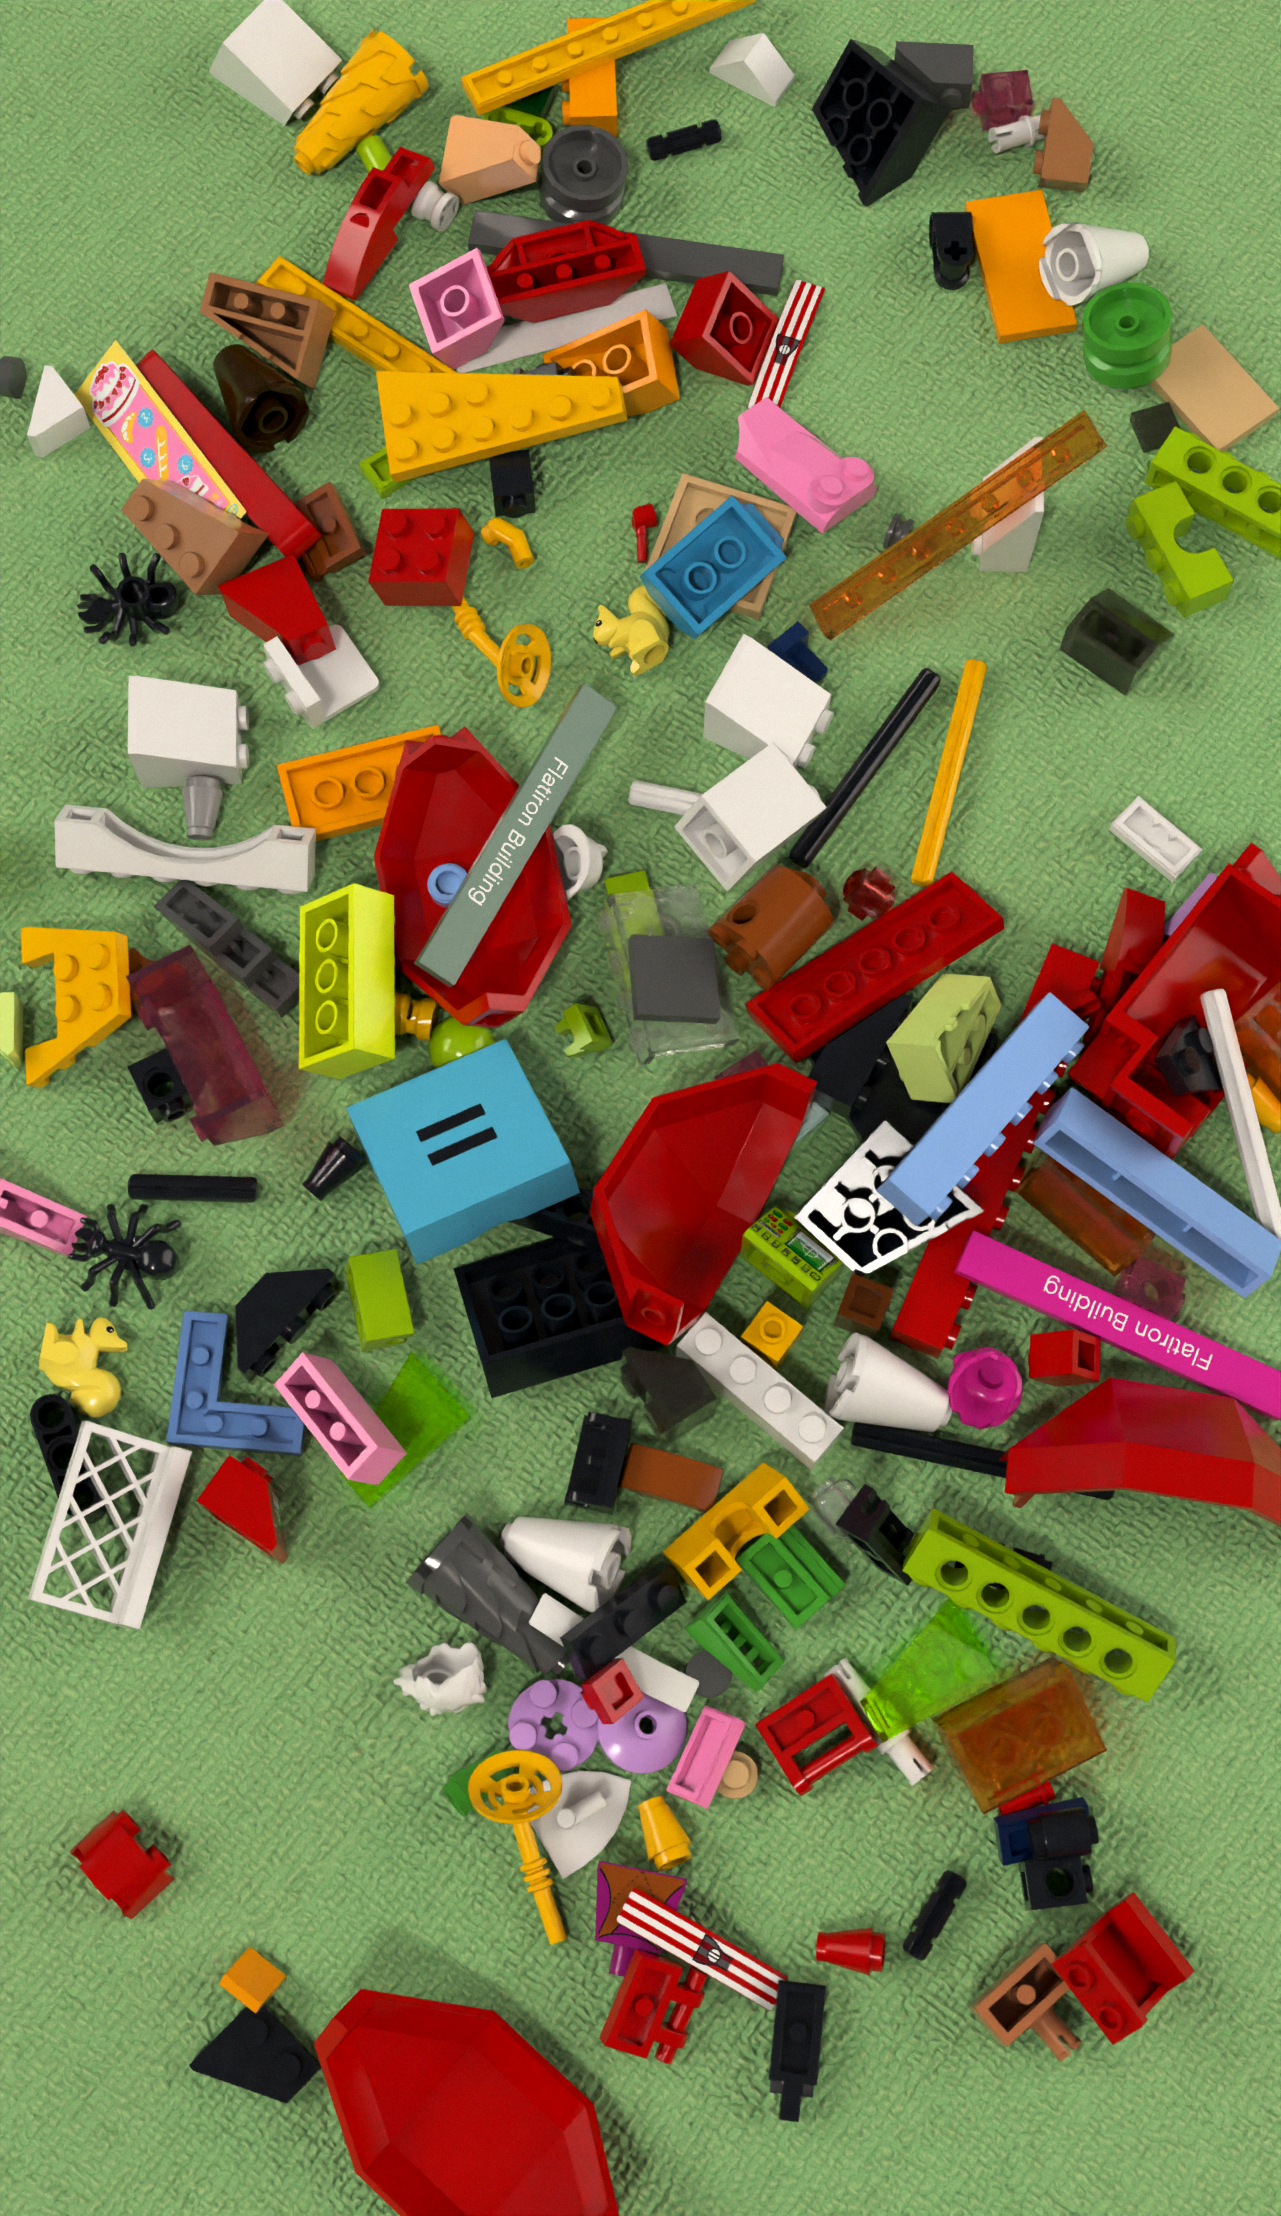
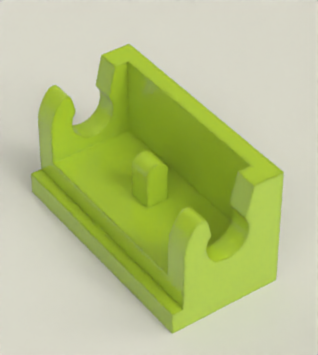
[345,1249,414,1352]

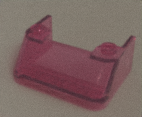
[126,945,285,1146]

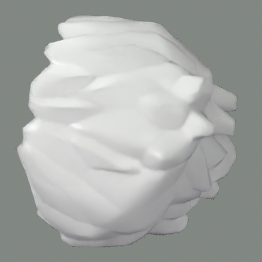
[393,1642,488,1716]

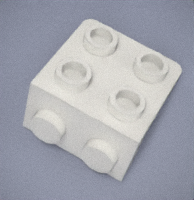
[263,625,379,729]

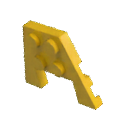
[21,927,131,1089]

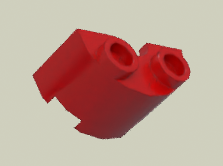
[70,1809,174,1920]

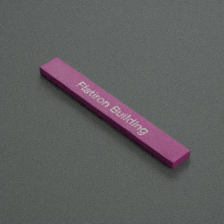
[954,1230,1281,1421]

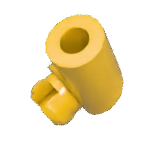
[481,518,534,569]

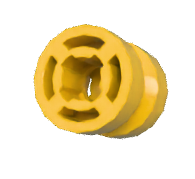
[395,992,439,1042]

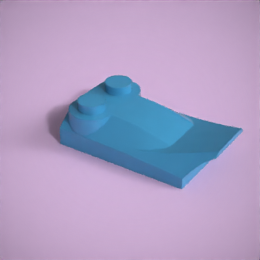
[640,495,787,639]

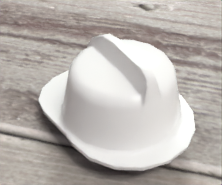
[552,824,608,901]

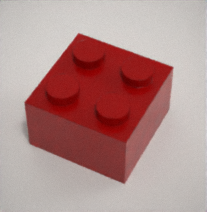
[368,508,474,606]

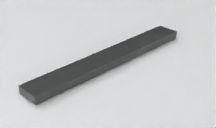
[468,210,784,296]

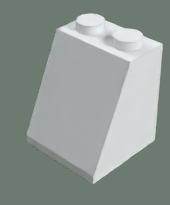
[209,0,342,126]
[703,634,834,770]
[128,676,249,788]
[674,742,827,892]

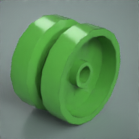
[1082,282,1172,389]

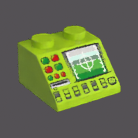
[740,1207,843,1311]

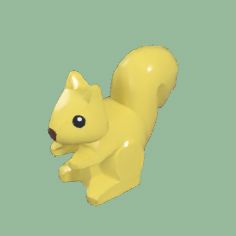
[593,585,670,677]
[39,1317,128,1417]

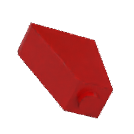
[218,554,336,665]

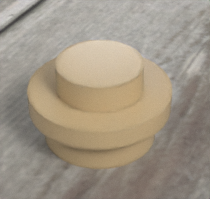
[717,1751,758,1799]

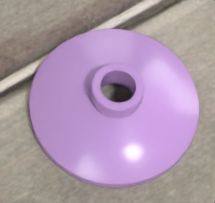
[596,1692,687,1774]

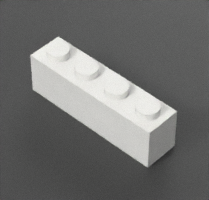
[676,1312,844,1471]

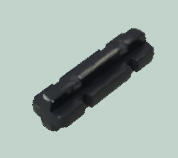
[646,119,721,161]
[903,1870,967,1961]

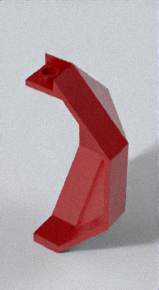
[374,727,572,1028]
[590,1063,817,1346]
[1000,1377,1281,1527]
[314,1989,619,2216]

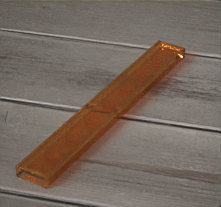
[809,410,1107,640]

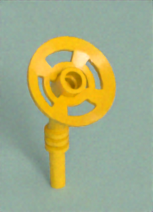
[451,596,551,708]
[468,1750,567,1945]

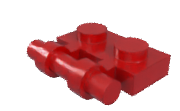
[599,1949,708,2064]

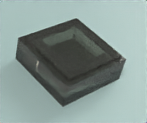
[1129,402,1180,453]

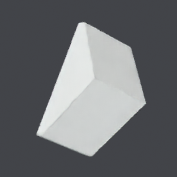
[709,33,795,107]
[27,365,91,457]

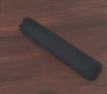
[128,1174,258,1203]

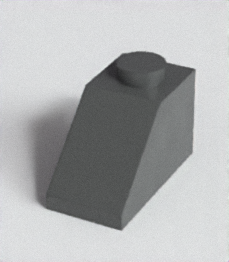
[894,41,974,110]

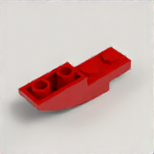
[323,147,435,301]
[1082,888,1165,1051]

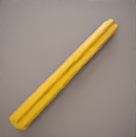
[910,659,987,888]

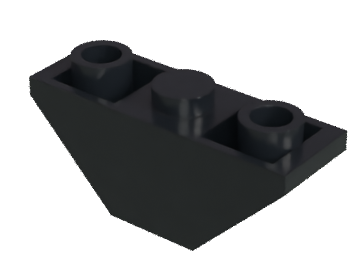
[235,1268,340,1382]

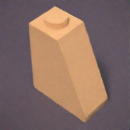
[439,115,542,205]

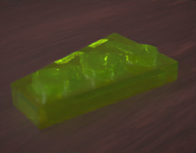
[339,1352,471,1509]
[860,1598,999,1743]

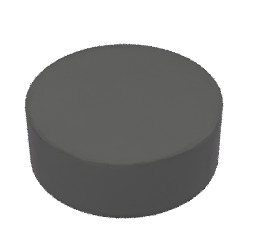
[0,356,26,398]
[686,1650,732,1698]

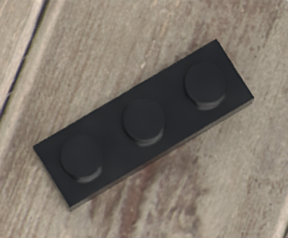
[560,1561,687,1680]

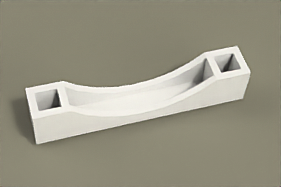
[54,804,316,894]

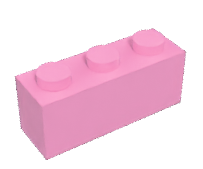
[274,1352,407,1485]

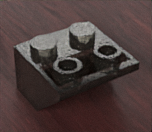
[1059,588,1175,696]
[619,1347,717,1443]

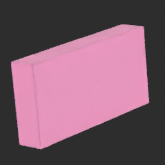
[666,1705,746,1810]

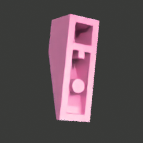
[0,1178,87,1256]

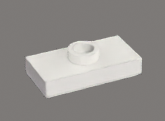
[1109,796,1203,883]

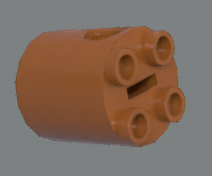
[708,865,834,991]

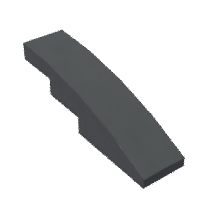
[154,880,299,1018]

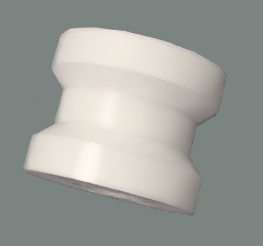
[411,181,460,232]

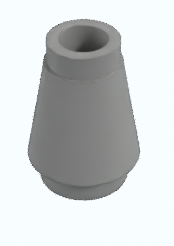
[182,776,224,841]

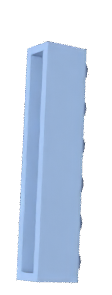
[876,992,1089,1226]
[1033,1087,1281,1298]

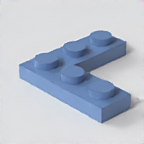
[166,1311,306,1456]

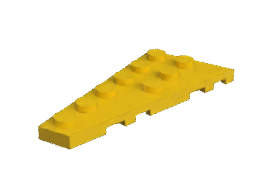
[376,371,627,483]

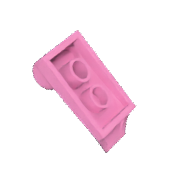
[734,397,877,534]

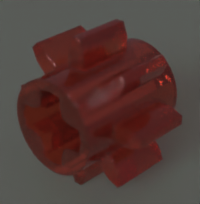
[843,866,895,921]

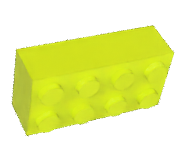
[299,883,396,1079]

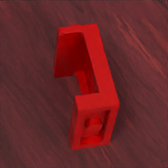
[1051,1892,1195,2045]

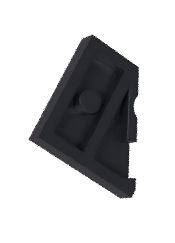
[1154,1015,1224,1097]

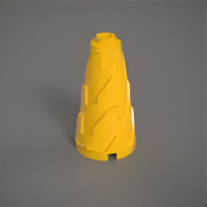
[293,29,429,176]

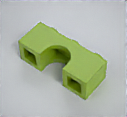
[1126,481,1234,618]

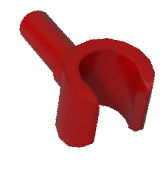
[632,504,657,563]

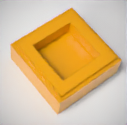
[219,1947,286,2014]

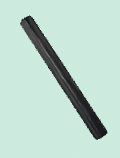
[789,668,941,868]
[851,1422,1115,1500]

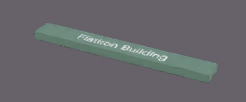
[414,683,618,987]

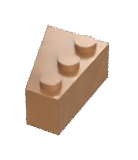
[200,272,335,389]
[121,479,269,595]

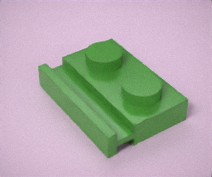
[736,1525,846,1631]

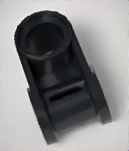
[929,212,973,290]

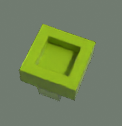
[554,1003,613,1058]

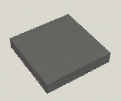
[628,934,721,1024]

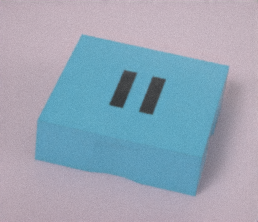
[346,1039,580,1265]

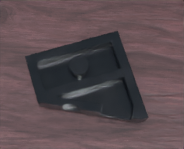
[189,2004,322,2103]

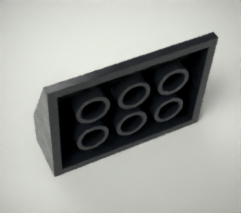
[453,1238,662,1398]

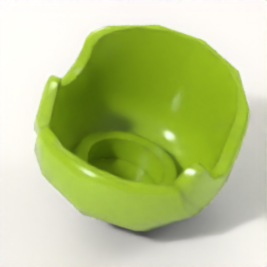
[427,1016,496,1068]

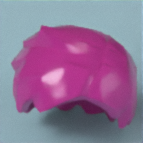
[948,1347,1023,1429]

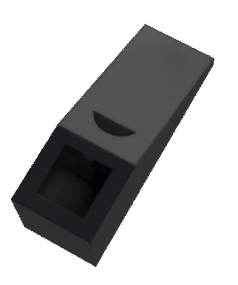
[808,994,912,1119]

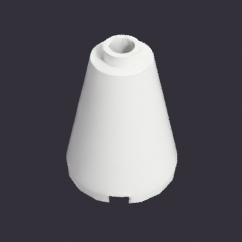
[1039,222,1149,306]
[823,1332,952,1432]
[500,1516,631,1613]

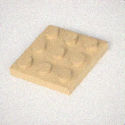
[646,473,797,620]

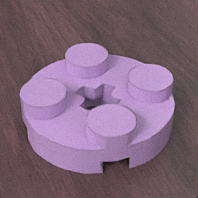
[508,1679,598,1773]

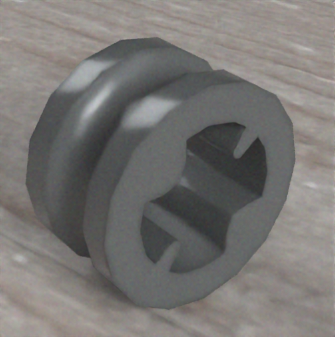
[883,513,915,555]

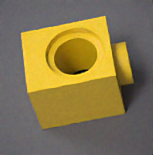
[740,1301,804,1371]

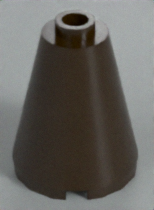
[213,344,309,453]

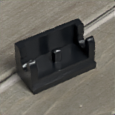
[564,1412,632,1515]
[835,1484,914,1586]

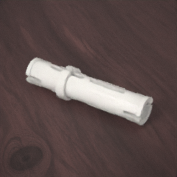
[824,1657,935,1786]

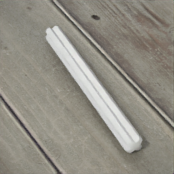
[1200,989,1281,1240]

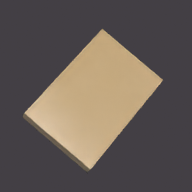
[1149,324,1280,451]

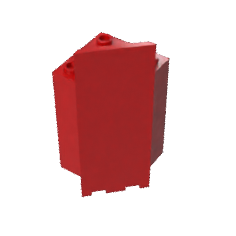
[1068,842,1281,1160]

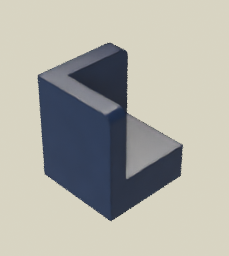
[767,621,828,683]

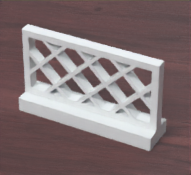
[28,1421,192,1629]

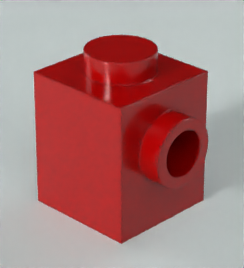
[1028,1329,1101,1387]

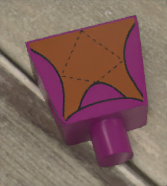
[595,1860,687,1977]

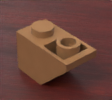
[1032,98,1094,193]

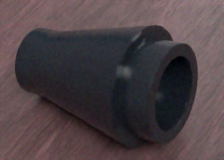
[302,1135,366,1201]

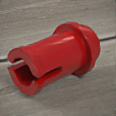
[993,1772,1056,1815]

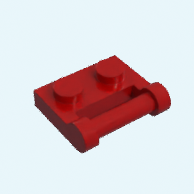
[755,1674,879,1796]

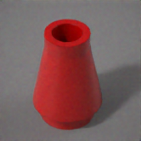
[816,1927,886,1976]

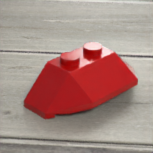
[486,220,646,323]

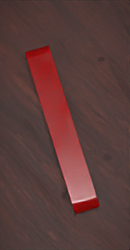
[136,349,323,560]

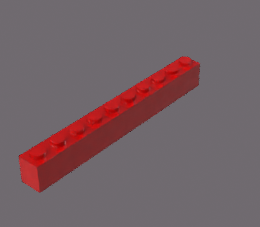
[889,943,1102,1359]

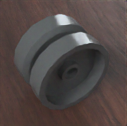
[539,125,628,225]

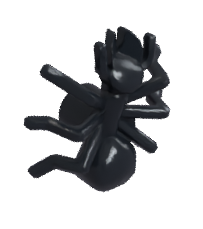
[77,553,179,647]
[68,1204,181,1310]

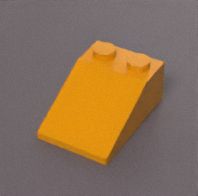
[543,309,680,417]

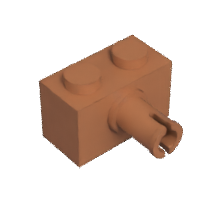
[968,1943,1082,2062]

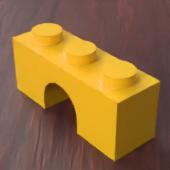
[663,1462,810,1600]

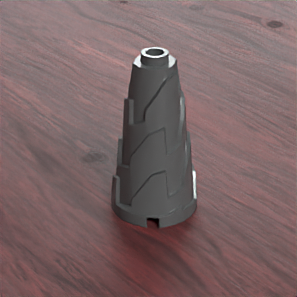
[405,1513,570,1675]

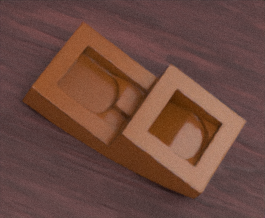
[618,1443,724,1513]

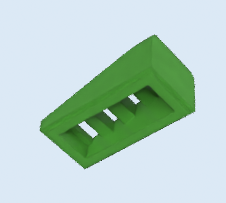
[684,1592,785,1692]

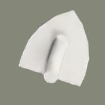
[528,1771,631,1879]

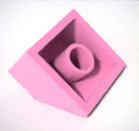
[409,248,505,370]

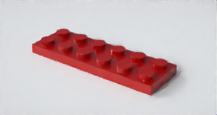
[745,872,1005,1064]

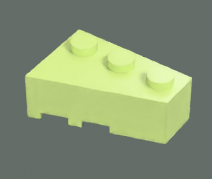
[886,973,1001,1103]

